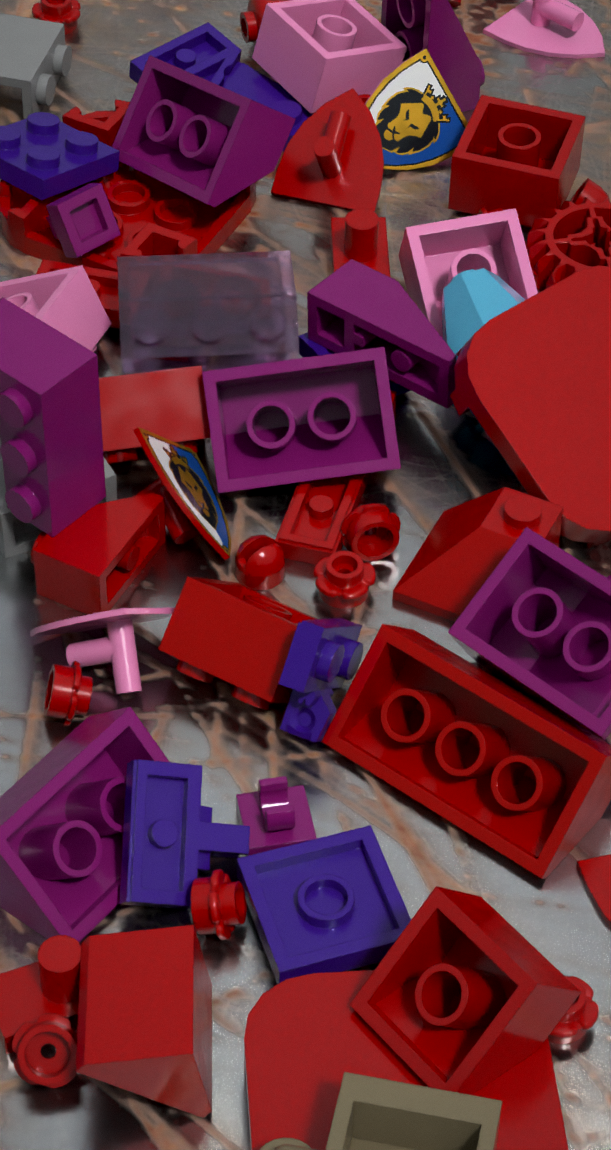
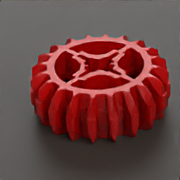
[525,197,611,293]

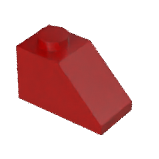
[31,493,166,615]

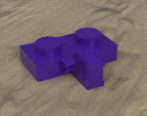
[278,618,363,742]
[119,759,250,909]

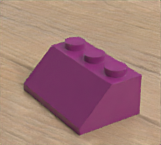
[112,55,296,207]
[0,297,106,538]
[202,347,401,494]
[0,707,169,942]

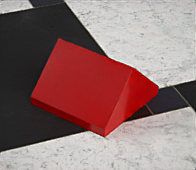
[76,925,212,1118]

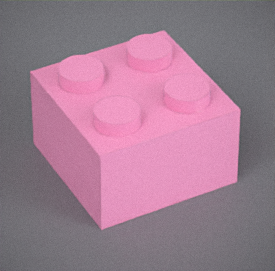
[252,0,407,113]

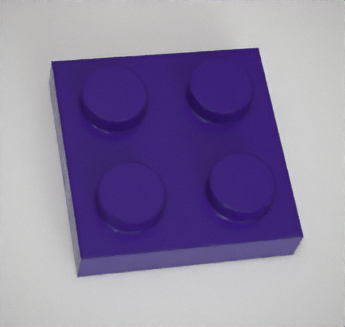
[0,112,120,200]
[237,825,411,984]

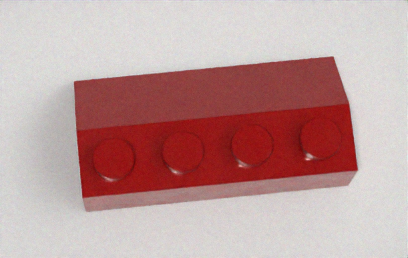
[321,624,611,879]

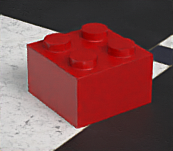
[448,95,586,228]

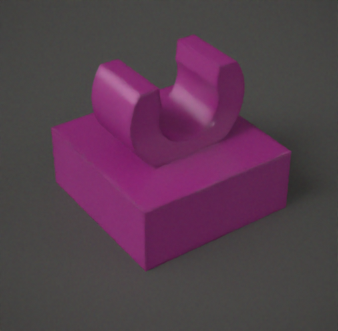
[46,183,121,258]
[236,776,317,856]

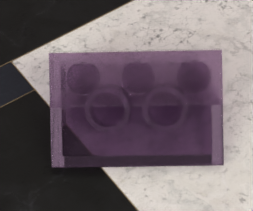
[117,251,299,373]

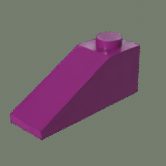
[307,259,456,409]

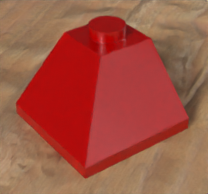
[392,487,564,622]

